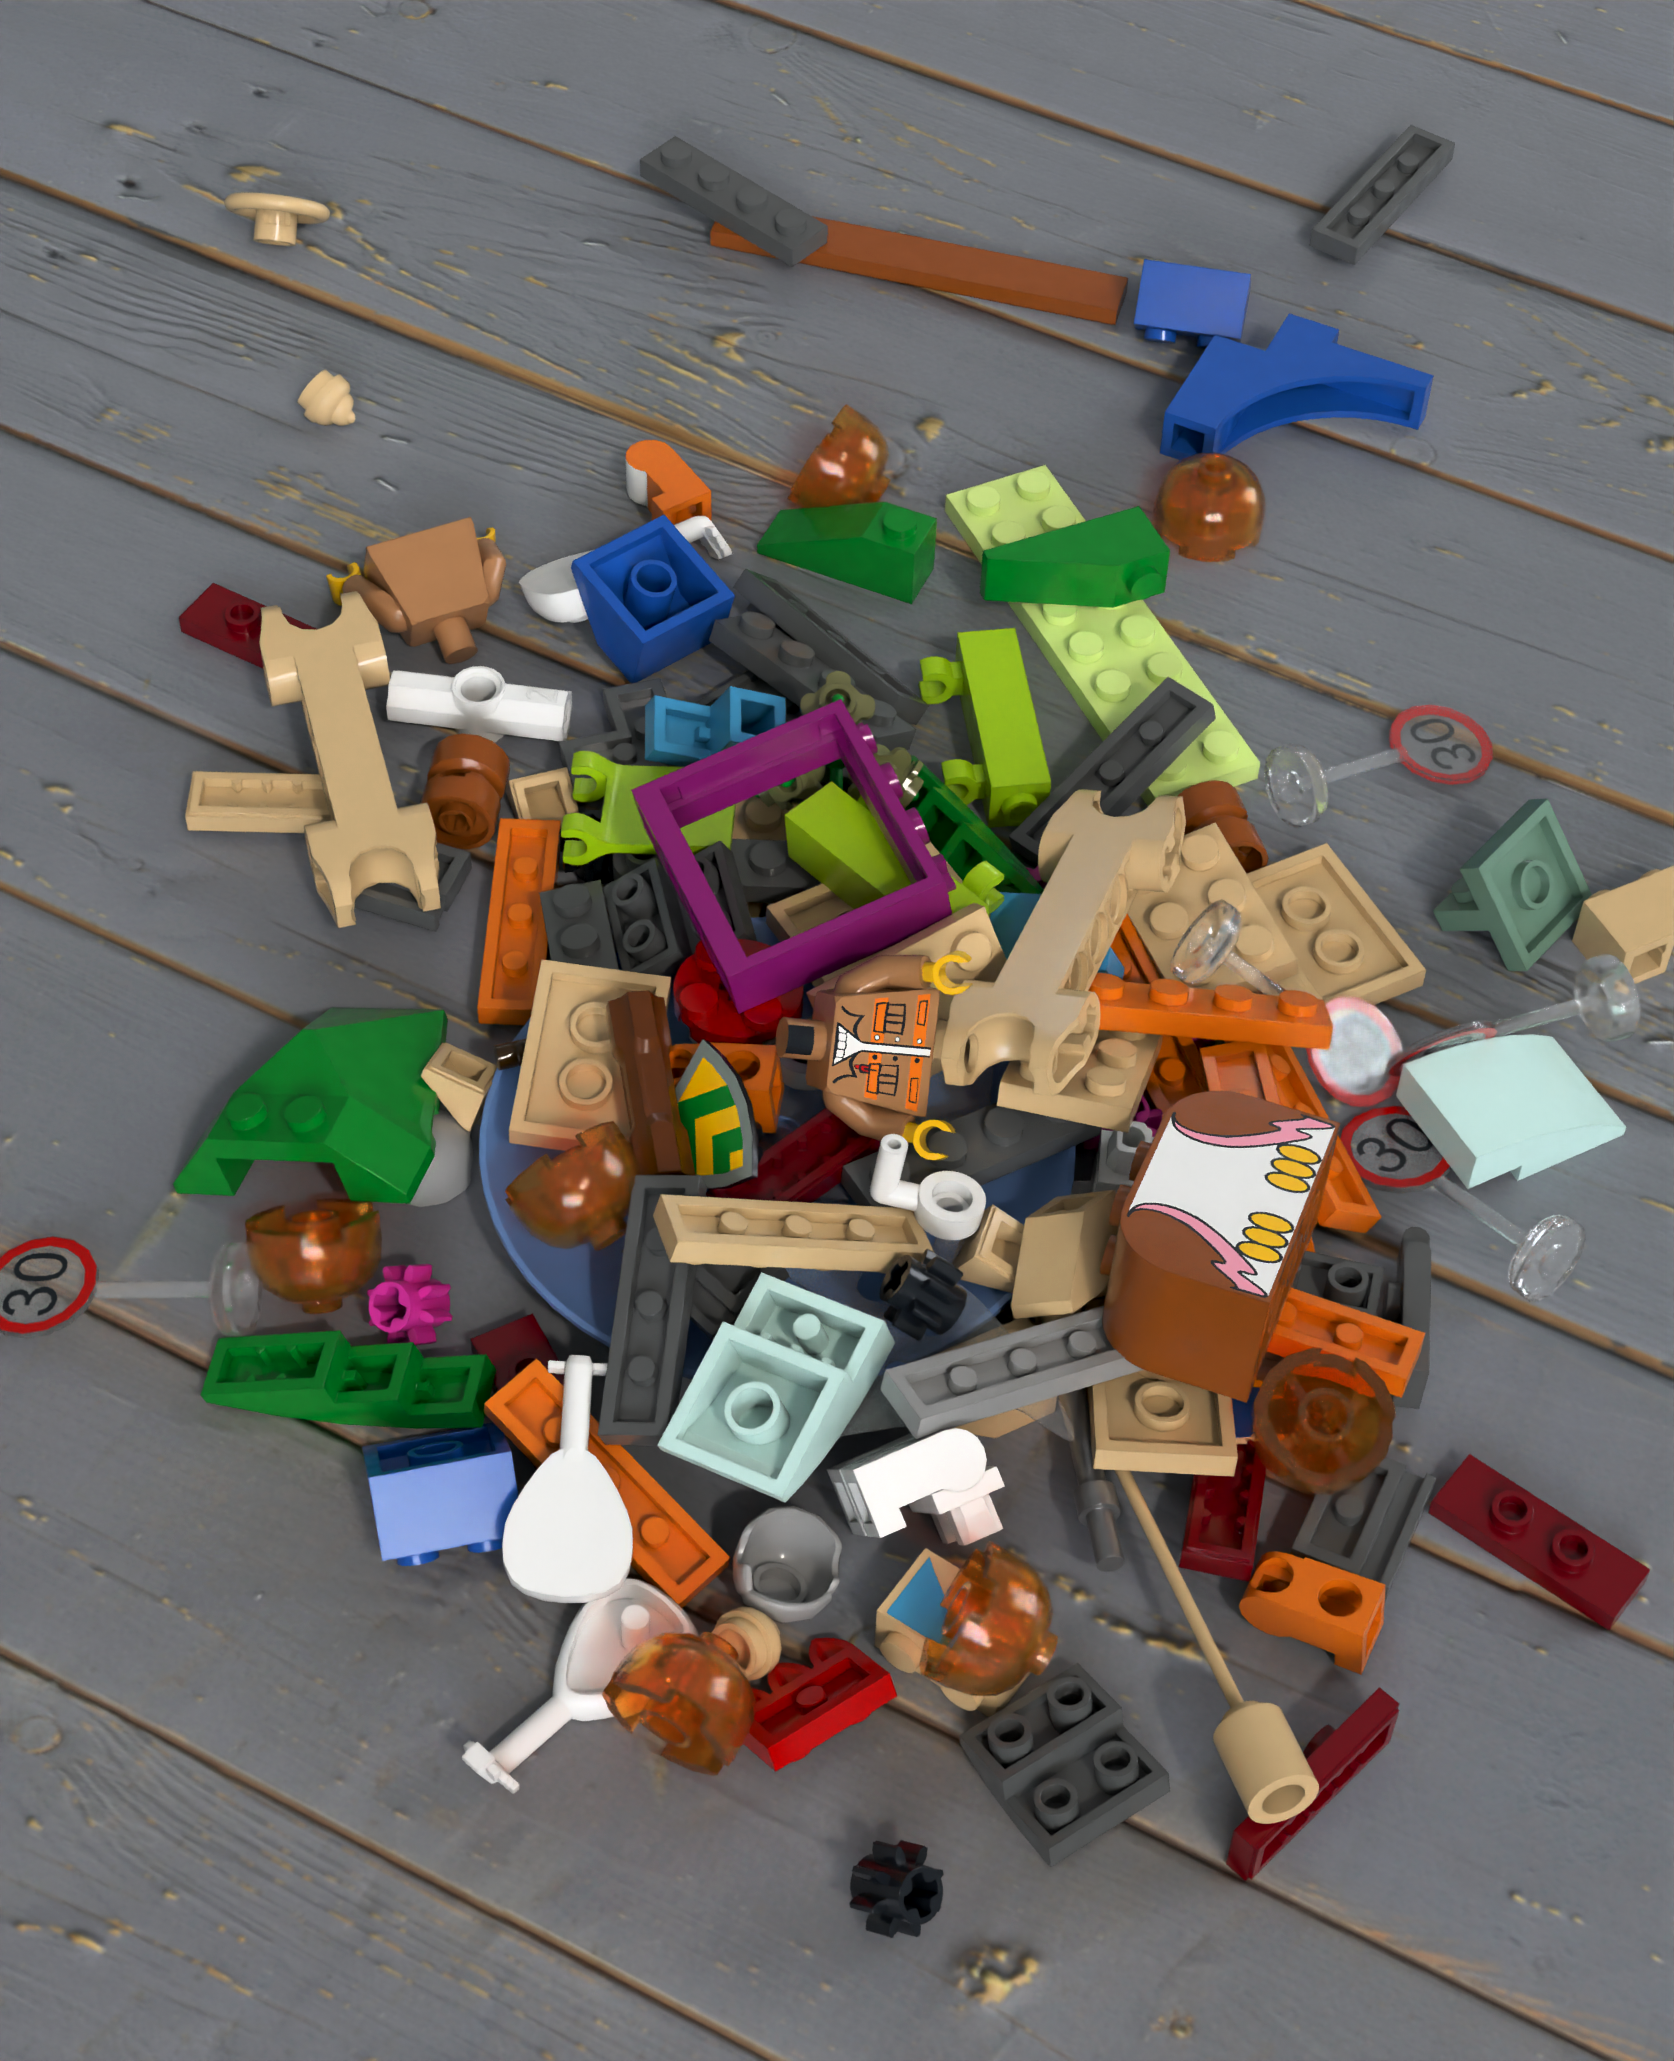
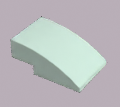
[1396,1034,1626,1189]
[658,1272,895,1502]

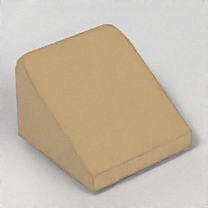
[505,767,579,828]
[421,1043,498,1132]
[952,1204,1024,1293]

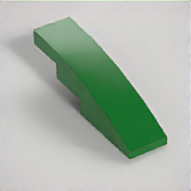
[905,755,1044,894]
[200,1330,497,1429]

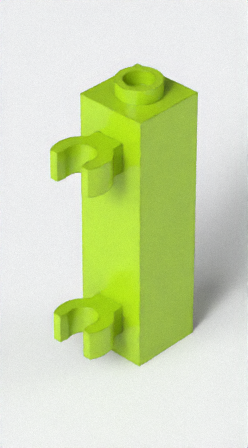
[918,628,1051,828]
[784,781,1005,916]

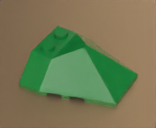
[173,1007,448,1204]

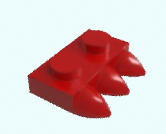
[726,1637,897,1772]

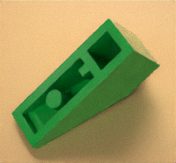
[757,502,937,604]
[980,506,1170,608]

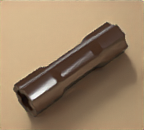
[605,990,695,1178]

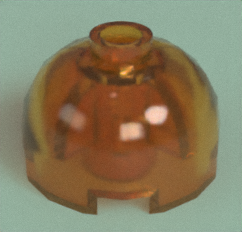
[787,404,891,508]
[1152,453,1266,562]
[505,1121,641,1251]
[245,1198,382,1314]
[1251,1348,1396,1495]
[919,1541,1058,1696]
[602,1632,756,1776]

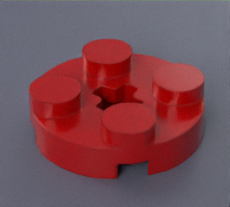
[673,939,804,1045]

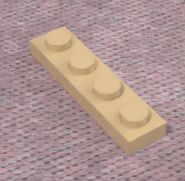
[653,1194,934,1274]

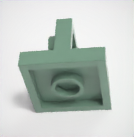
[1433,799,1592,971]

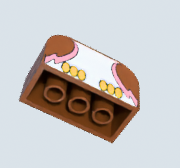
[1100,1091,1340,1403]

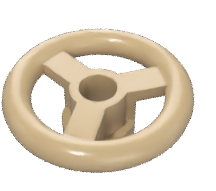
[224,192,330,246]

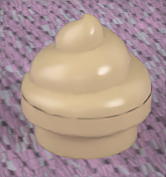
[298,370,355,426]
[709,1607,782,1681]

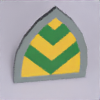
[675,1039,763,1190]

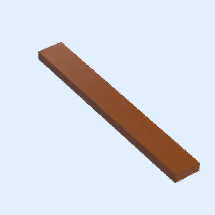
[710,216,1128,325]

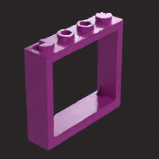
[631,699,956,1014]

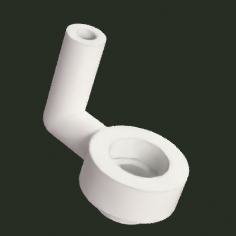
[870,1134,986,1240]

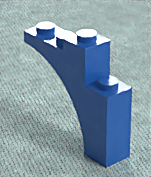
[1160,313,1434,470]

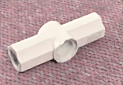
[386,666,572,743]

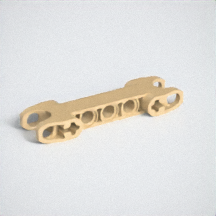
[259,591,441,928]
[940,789,1186,1096]

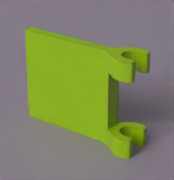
[561,751,736,865]

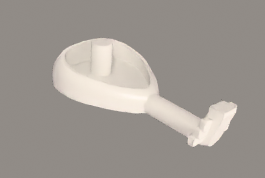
[519,516,732,623]
[502,1355,633,1603]
[462,1578,702,1794]

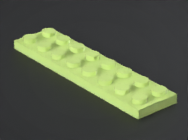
[945,465,1260,806]

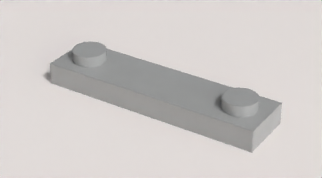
[880,1306,1144,1439]

